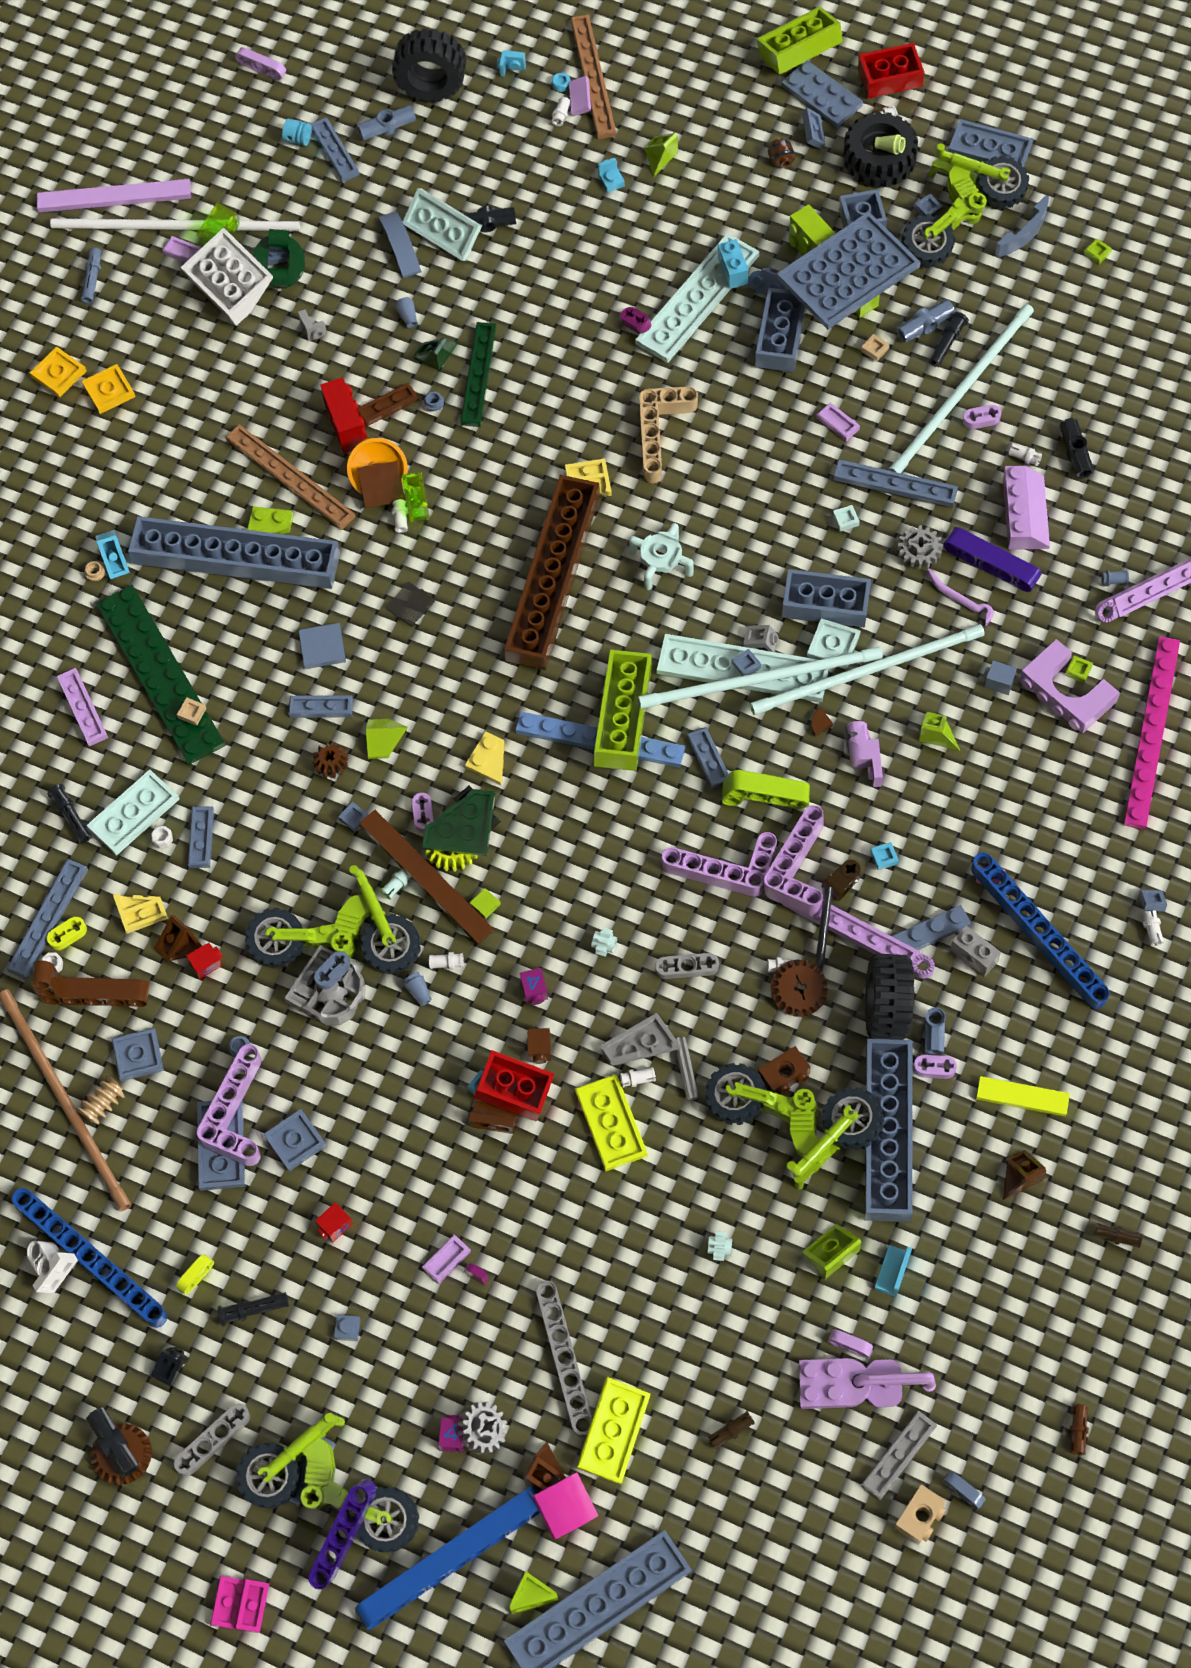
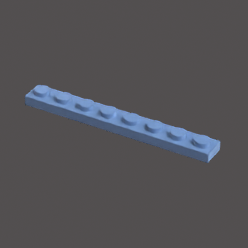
[516,712,685,768]

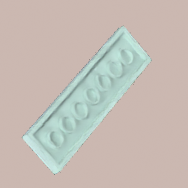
[635,233,759,363]
[657,634,829,702]

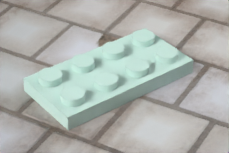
[403,188,482,261]
[86,770,179,856]

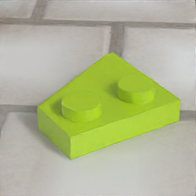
[247,506,294,534]

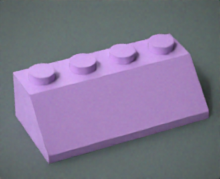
[1003,466,1050,550]

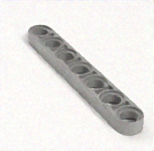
[536,1281,592,1437]

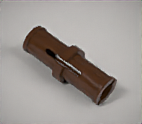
[1069,1404,1089,1455]

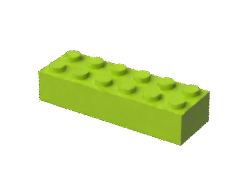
[788,204,880,318]
[594,650,652,771]

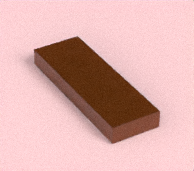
[358,382,419,427]

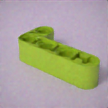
[722,770,810,809]

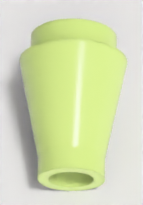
[875,135,905,155]

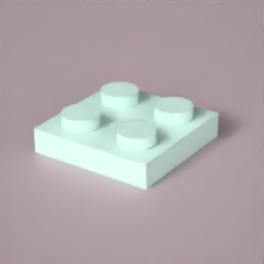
[807,618,861,670]

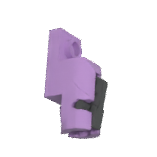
[843,721,883,787]

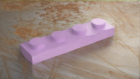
[57,668,108,746]

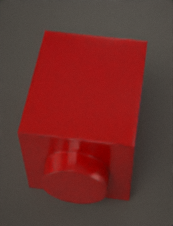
[186,942,223,979]
[315,1202,353,1242]

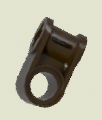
[821,859,861,902]

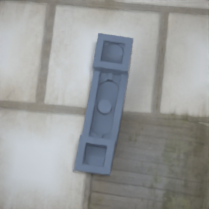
[995,195,1049,257]
[378,211,421,278]

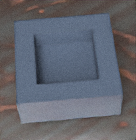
[915,194,942,216]
[732,649,761,676]
[338,802,369,832]
[1139,890,1167,911]
[334,1315,361,1342]

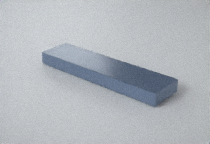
[311,117,360,183]

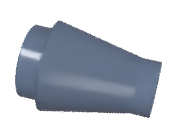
[395,297,418,328]
[404,972,432,1006]

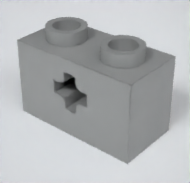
[950,926,1001,977]

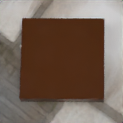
[357,461,405,508]

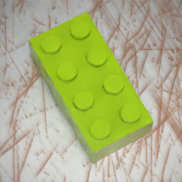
[757,6,843,75]

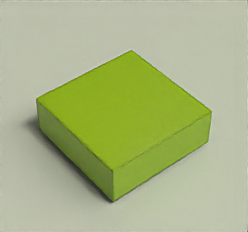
[1084,238,1112,265]
[1065,656,1093,683]
[470,888,501,919]

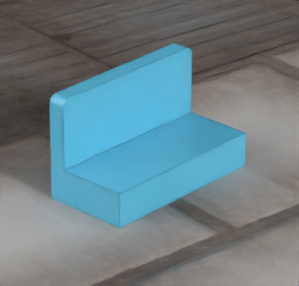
[874,1245,912,1297]

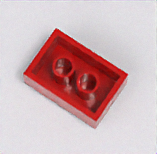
[858,43,925,99]
[320,377,368,454]
[473,1050,554,1122]

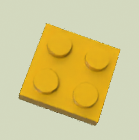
[30,347,86,398]
[82,364,136,414]

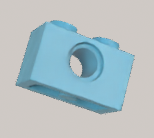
[718,239,749,289]

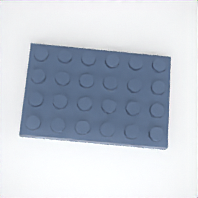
[777,212,920,330]

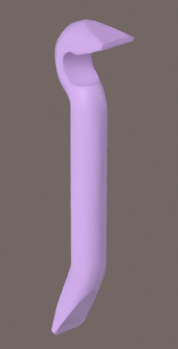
[927,568,993,627]

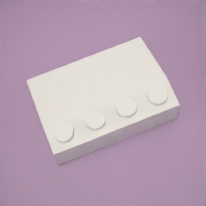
[181,228,273,326]

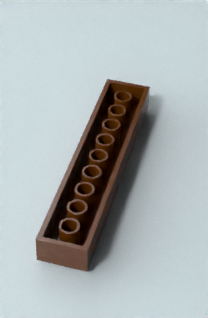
[504,475,600,670]

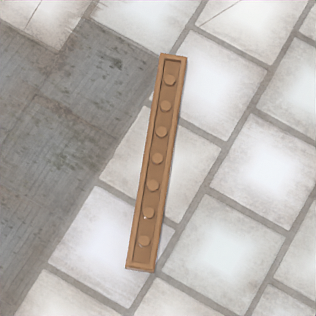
[570,14,616,139]
[225,424,355,531]

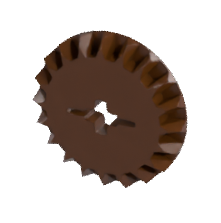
[771,959,828,1017]
[90,1423,152,1485]

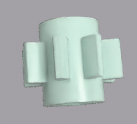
[591,928,617,957]
[708,1231,732,1261]

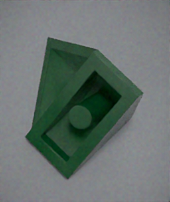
[413,338,459,371]

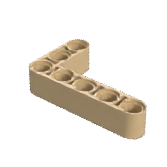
[639,387,698,484]

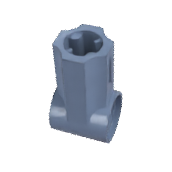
[924,1007,946,1055]

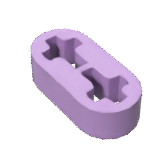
[963,405,1001,429]
[412,793,434,833]
[913,1055,957,1079]
[828,1329,873,1359]

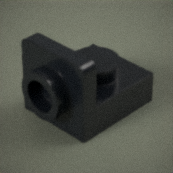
[150,1347,189,1387]

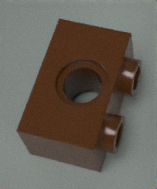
[758,1046,811,1095]

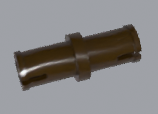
[1094,1223,1143,1248]
[707,1411,755,1450]

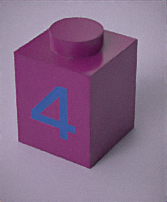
[520,968,548,1005]
[439,1415,465,1453]

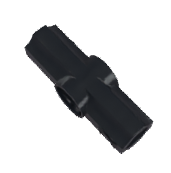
[464,206,516,233]
[1060,418,1094,479]
[86,1407,140,1478]

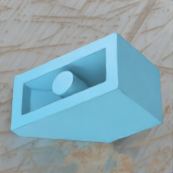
[95,530,130,579]

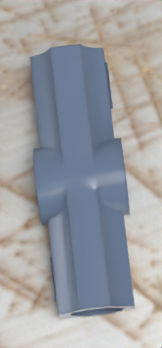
[357,105,416,141]
[896,299,955,343]

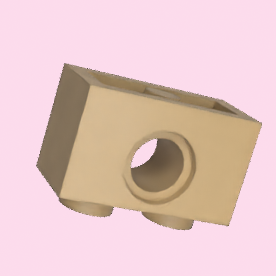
[894,1484,946,1545]

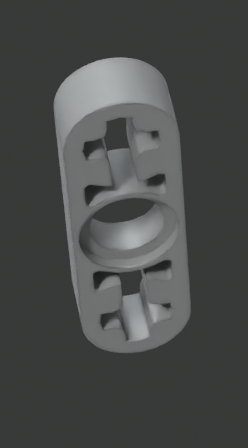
[655,953,719,979]

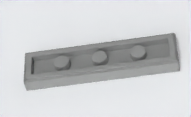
[861,1410,937,1501]

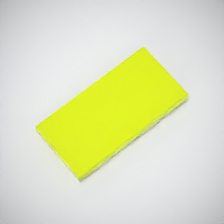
[575,1074,648,1171]
[576,1377,650,1485]

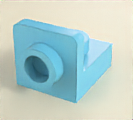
[497,50,526,77]
[598,158,625,193]

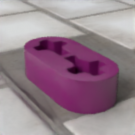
[620,307,652,334]

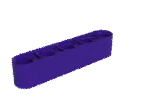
[943,527,1042,592]
[308,1479,376,1590]

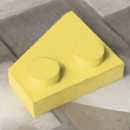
[565,458,612,496]
[465,732,505,786]
[113,894,168,934]

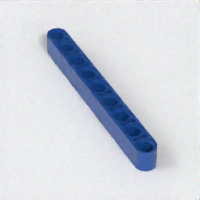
[971,852,1110,1009]
[12,1188,167,1328]
[354,1486,540,1630]

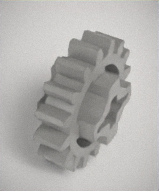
[897,525,943,569]
[458,1401,507,1454]

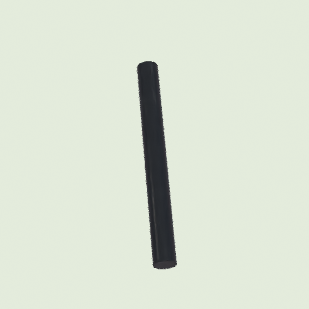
[815,887,833,971]

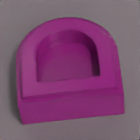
[464,1263,489,1286]

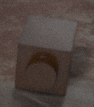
[527,1028,551,1064]

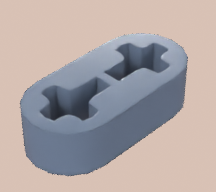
[314,951,350,990]
[942,1471,986,1510]

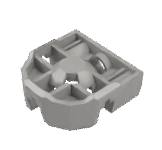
[284,945,366,1025]

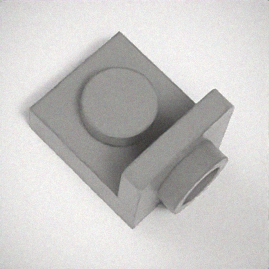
[298,310,327,341]
[743,625,779,652]

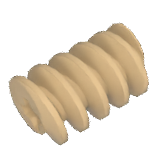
[76,1075,125,1125]

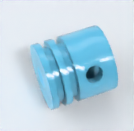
[282,118,312,146]

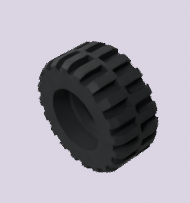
[392,28,466,102]
[843,112,918,188]
[865,953,914,1040]

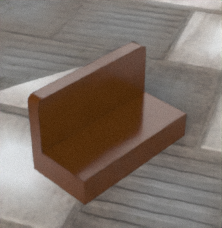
[468,1101,518,1134]

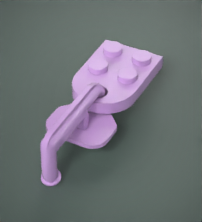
[799,1358,936,1409]

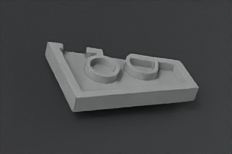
[600,1013,681,1066]

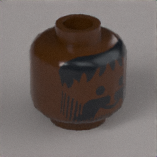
[767,138,795,168]

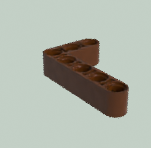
[31,960,150,1007]

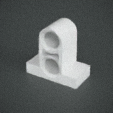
[27,1241,78,1293]

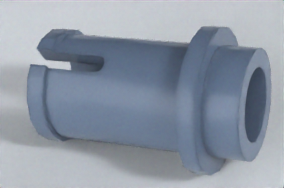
[1101,570,1129,587]

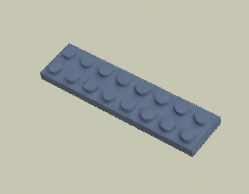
[504,1530,692,1668]

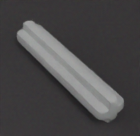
[675,1037,698,1101]

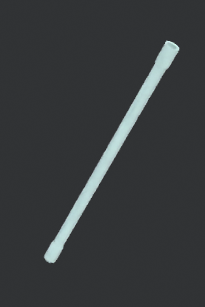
[888,304,1034,473]
[750,624,984,715]
[637,647,883,709]

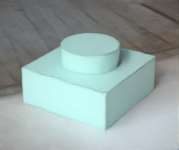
[833,505,860,531]

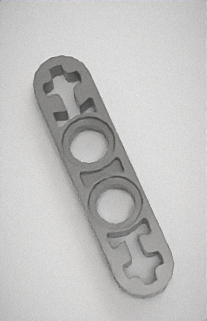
[174,1404,250,1476]

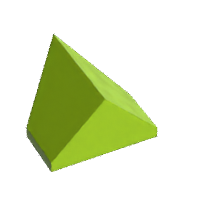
[643,133,678,177]
[919,712,960,751]
[366,719,408,759]
[509,1572,559,1614]

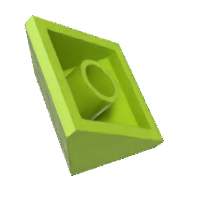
[802,1224,861,1279]

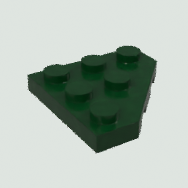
[422,789,496,856]

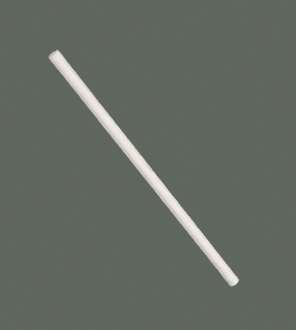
[50,219,300,231]

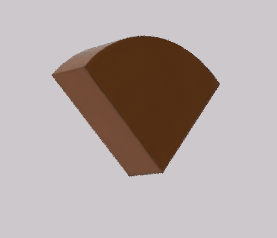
[812,708,833,736]

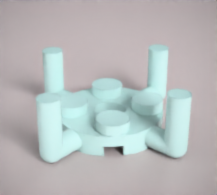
[629,523,694,590]

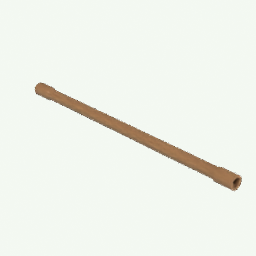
[0,989,132,1212]

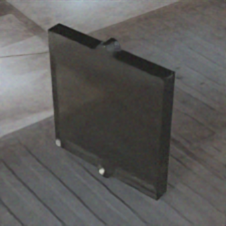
[386,582,435,627]

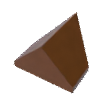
[154,915,202,962]
[1003,1150,1046,1200]
[523,1442,566,1491]

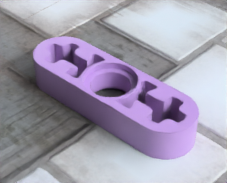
[235,47,286,80]

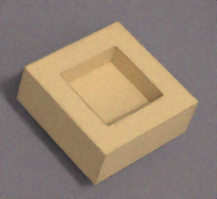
[861,334,889,362]
[177,698,206,726]

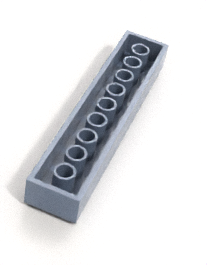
[128,516,340,589]

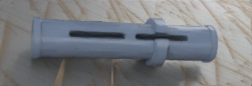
[81,247,102,304]

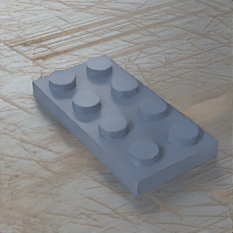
[781,60,863,128]
[948,119,1034,168]
[197,1099,246,1191]

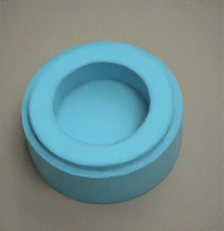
[552,73,570,92]

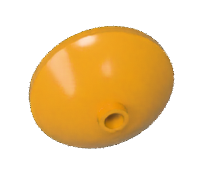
[347,438,408,495]

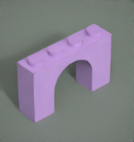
[1020,639,1120,734]

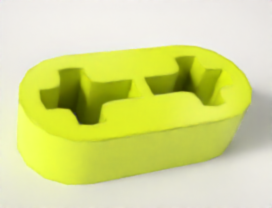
[47,917,87,950]
[176,1254,214,1295]

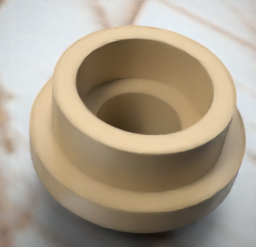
[84,561,105,581]

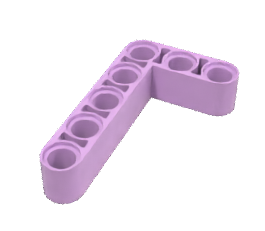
[764,805,824,916]
[662,832,777,897]
[197,1044,261,1166]

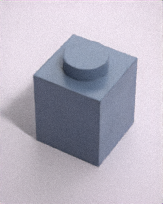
[983,660,1017,695]

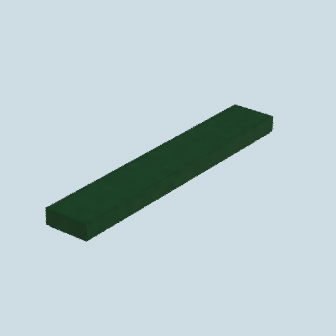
[460,322,497,427]

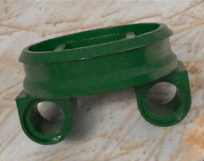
[252,229,305,289]

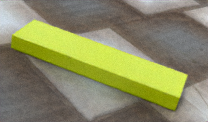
[976,1076,1070,1117]

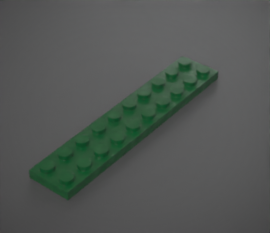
[96,585,226,765]

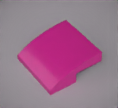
[532,1472,598,1540]
[210,1576,269,1633]

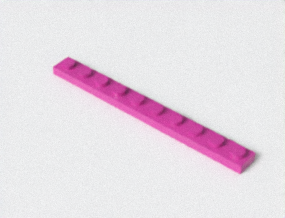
[1124,636,1180,830]

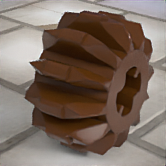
[313,742,349,779]

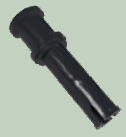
[929,312,969,367]
[47,784,92,844]
[217,1292,289,1326]

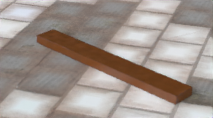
[359,810,494,945]

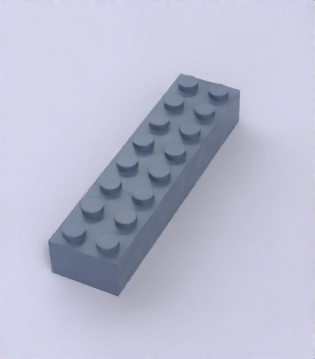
[865,1039,912,1222]

